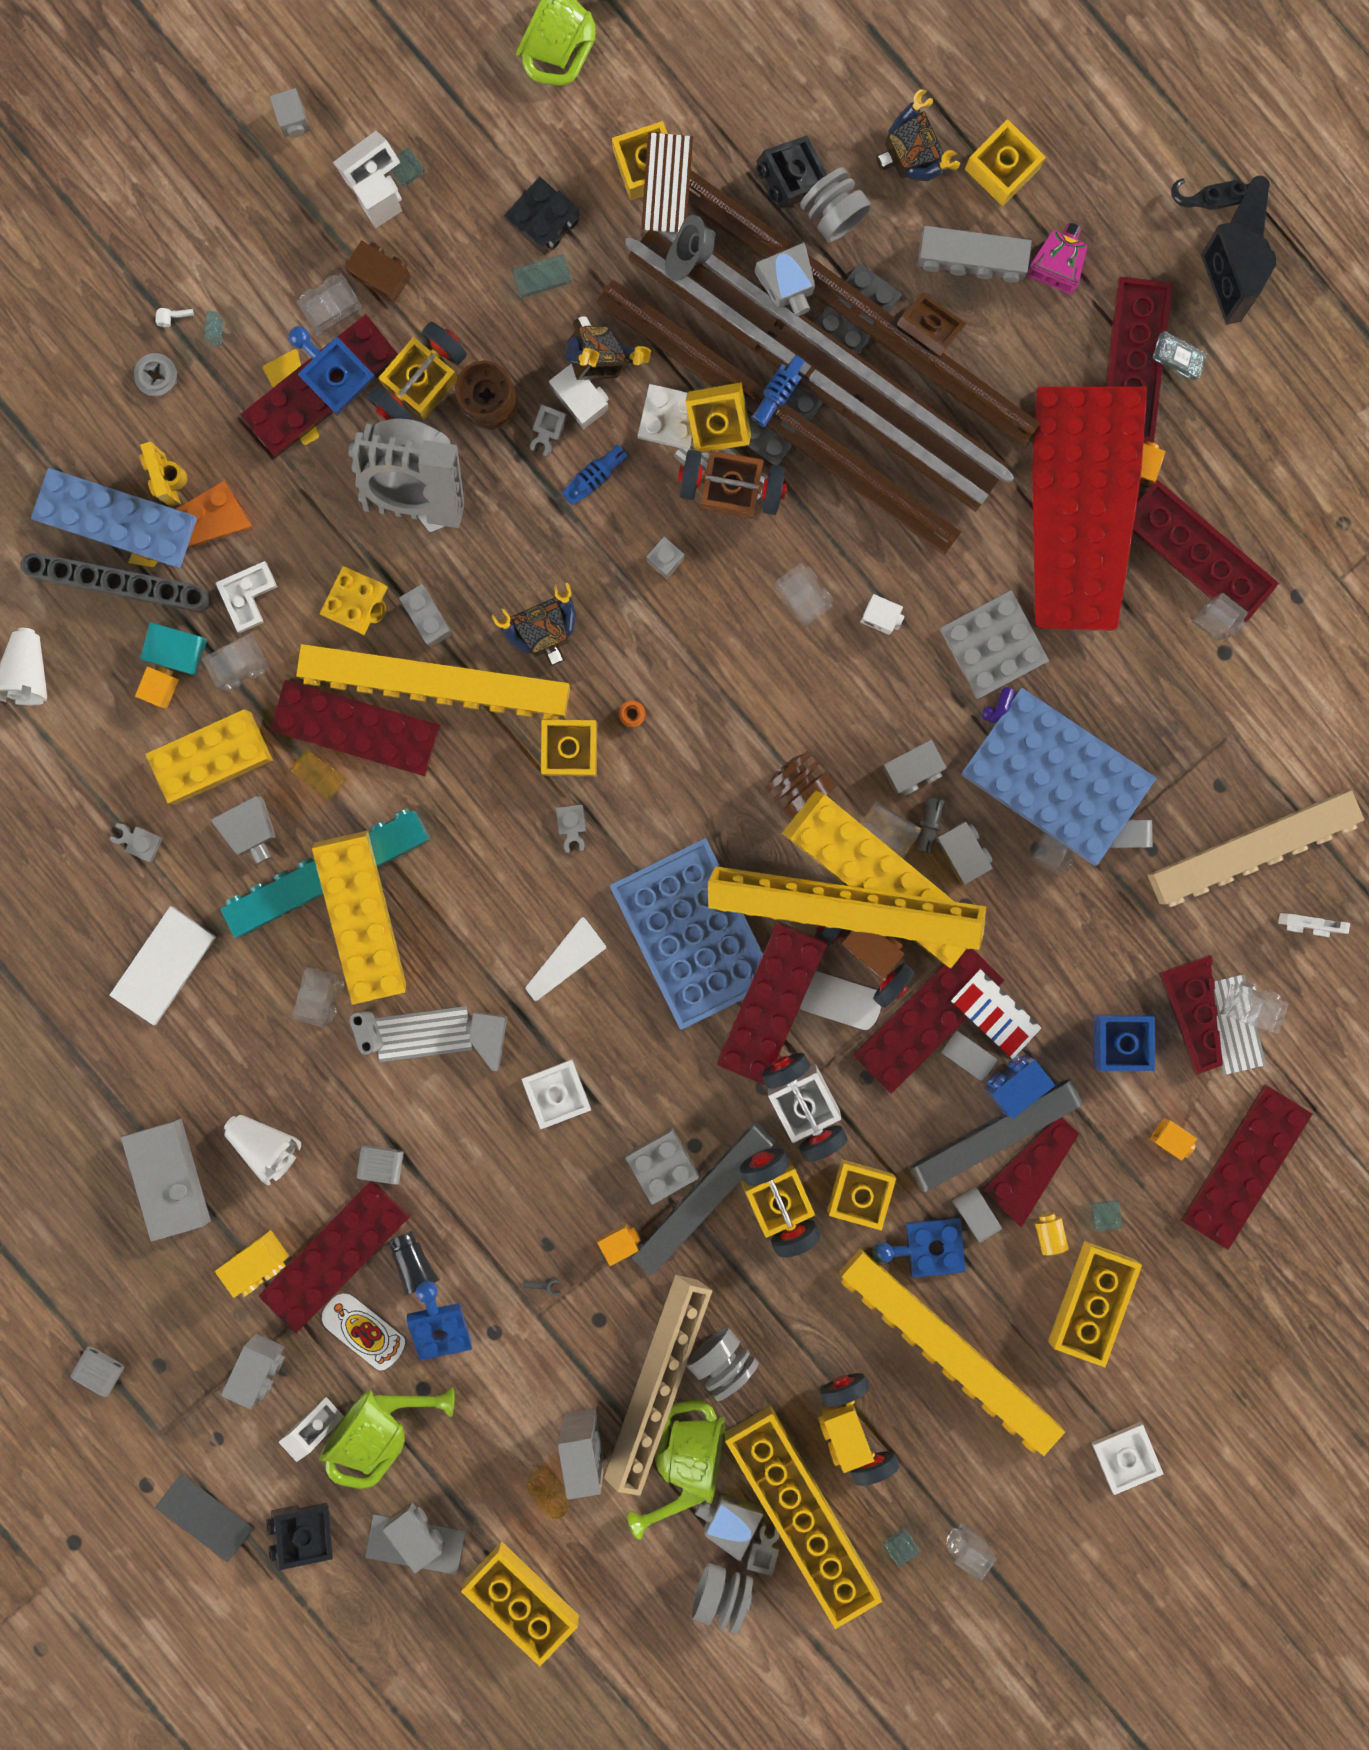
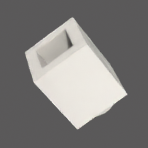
[860,594,904,635]

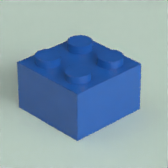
[1093,1014,1155,1071]
[984,1055,1055,1119]

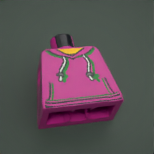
[1026,223,1087,295]

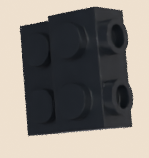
[756,135,827,209]
[504,176,580,255]
[266,1503,333,1570]

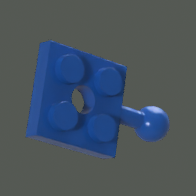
[288,326,376,416]
[872,1217,966,1278]
[407,1281,472,1361]

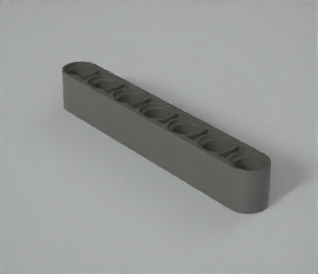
[21,553,211,612]
[908,1079,1083,1192]
[631,1121,776,1276]

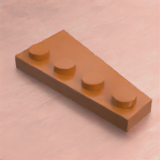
[145,481,254,560]

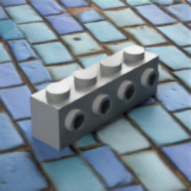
[917,226,1032,283]

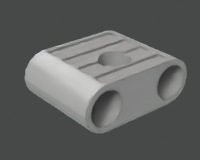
[350,1010,383,1055]
[356,1145,404,1184]
[70,1346,124,1397]

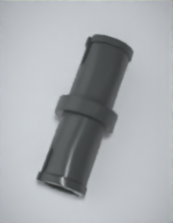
[916,798,944,854]

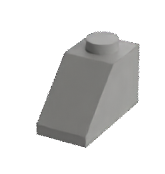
[466,1011,507,1071]

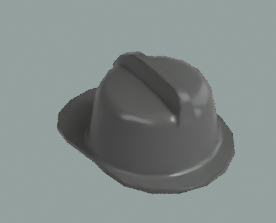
[665,215,715,281]

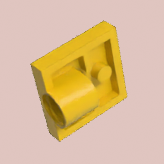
[139,442,187,508]
[319,566,388,635]

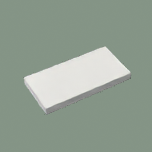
[110,906,217,1025]

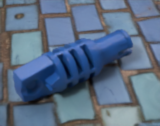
[751,355,805,427]
[561,444,628,505]

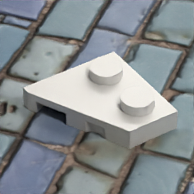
[1278,913,1350,937]

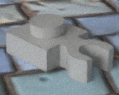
[530,404,568,457]
[556,805,586,853]
[110,823,163,862]
[746,1523,780,1576]

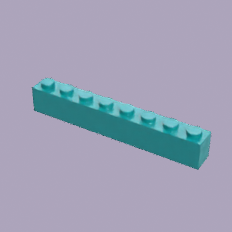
[220,809,431,938]

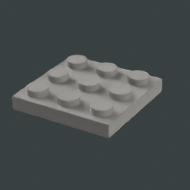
[939,590,1049,699]

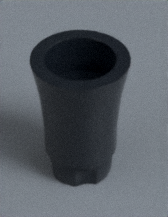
[388,1231,440,1296]

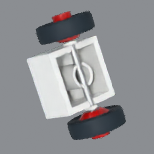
[761,1053,848,1162]

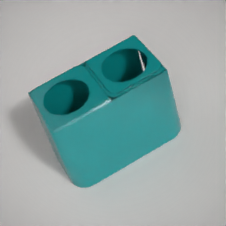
[140,622,207,676]

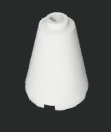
[0,628,47,705]
[224,1115,301,1185]

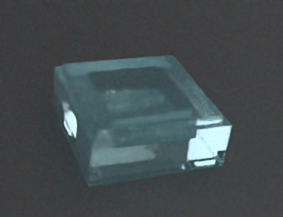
[391,147,425,187]
[204,311,223,346]
[1091,1200,1122,1231]
[883,1528,921,1568]

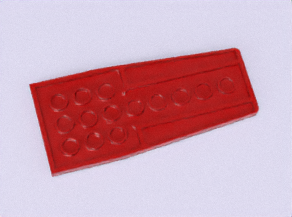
[1032,387,1147,631]

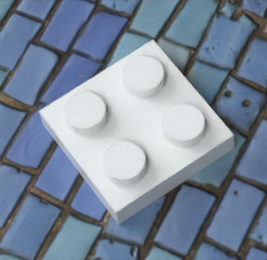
[638,384,693,450]
[521,1059,591,1130]
[1091,1422,1163,1495]

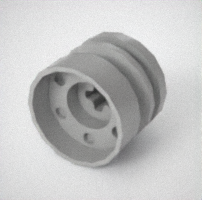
[800,167,872,243]
[686,1327,759,1401]
[691,1563,753,1634]

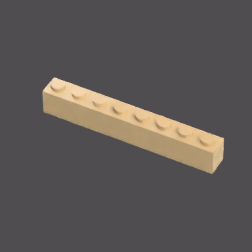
[1147,790,1364,907]
[604,1274,712,1496]

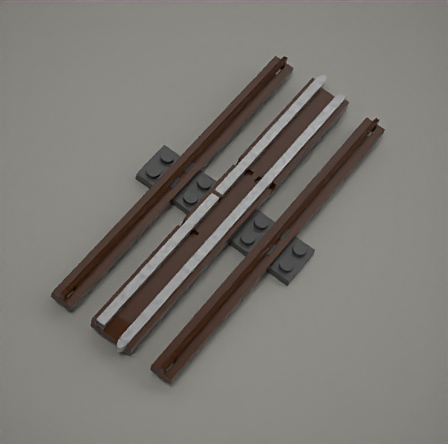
[597,171,1040,555]

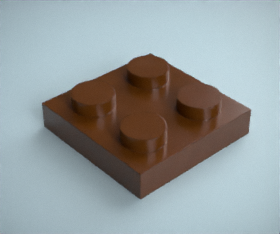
[897,293,966,356]

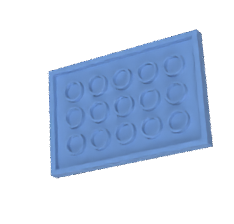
[961,688,1157,867]
[609,838,763,1030]

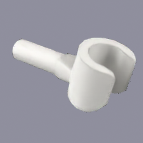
[155,308,194,327]

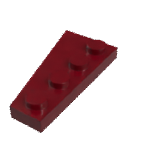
[1159,955,1223,1074]
[983,1117,1079,1228]

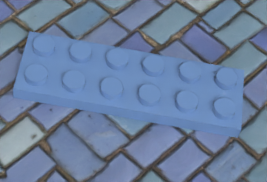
[31,468,197,569]

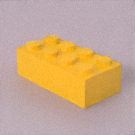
[145,709,273,805]
[1048,1241,1142,1367]
[461,1541,579,1667]

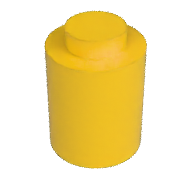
[1035,1212,1069,1255]

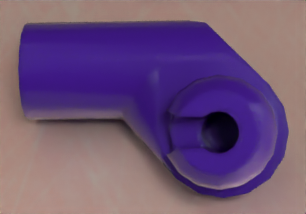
[982,687,1015,723]

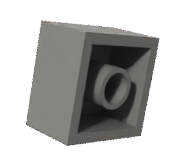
[625,1127,699,1205]
[221,1334,285,1410]

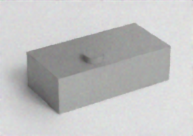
[121,1118,211,1242]
[558,1408,605,1500]

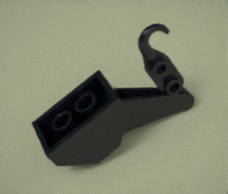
[1171,176,1277,325]

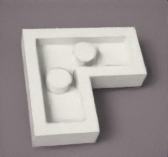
[216,561,278,633]

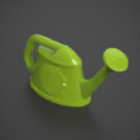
[515,0,596,86]
[319,1387,455,1489]
[627,1399,725,1540]

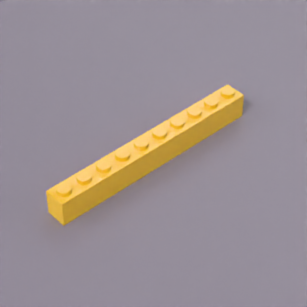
[296,644,570,720]
[708,866,986,950]
[839,1248,1065,1456]

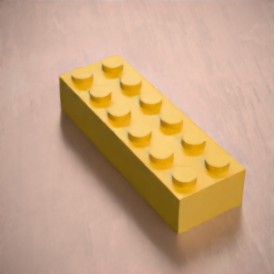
[312,831,406,1005]

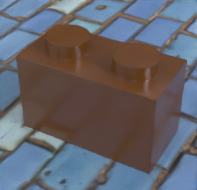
[344,240,411,304]

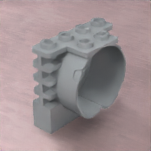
[349,419,465,528]

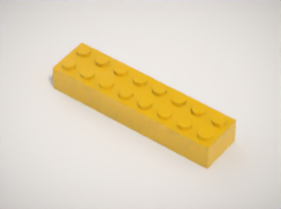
[781,790,966,968]
[724,1405,882,1629]

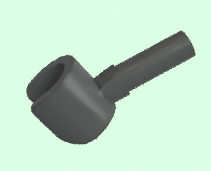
[524,1277,561,1296]

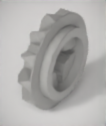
[134,353,178,397]

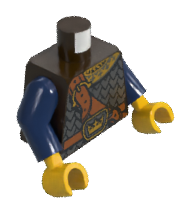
[876,90,960,182]
[565,317,651,380]
[492,583,576,666]

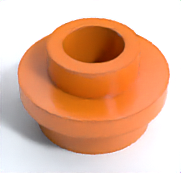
[619,700,646,728]

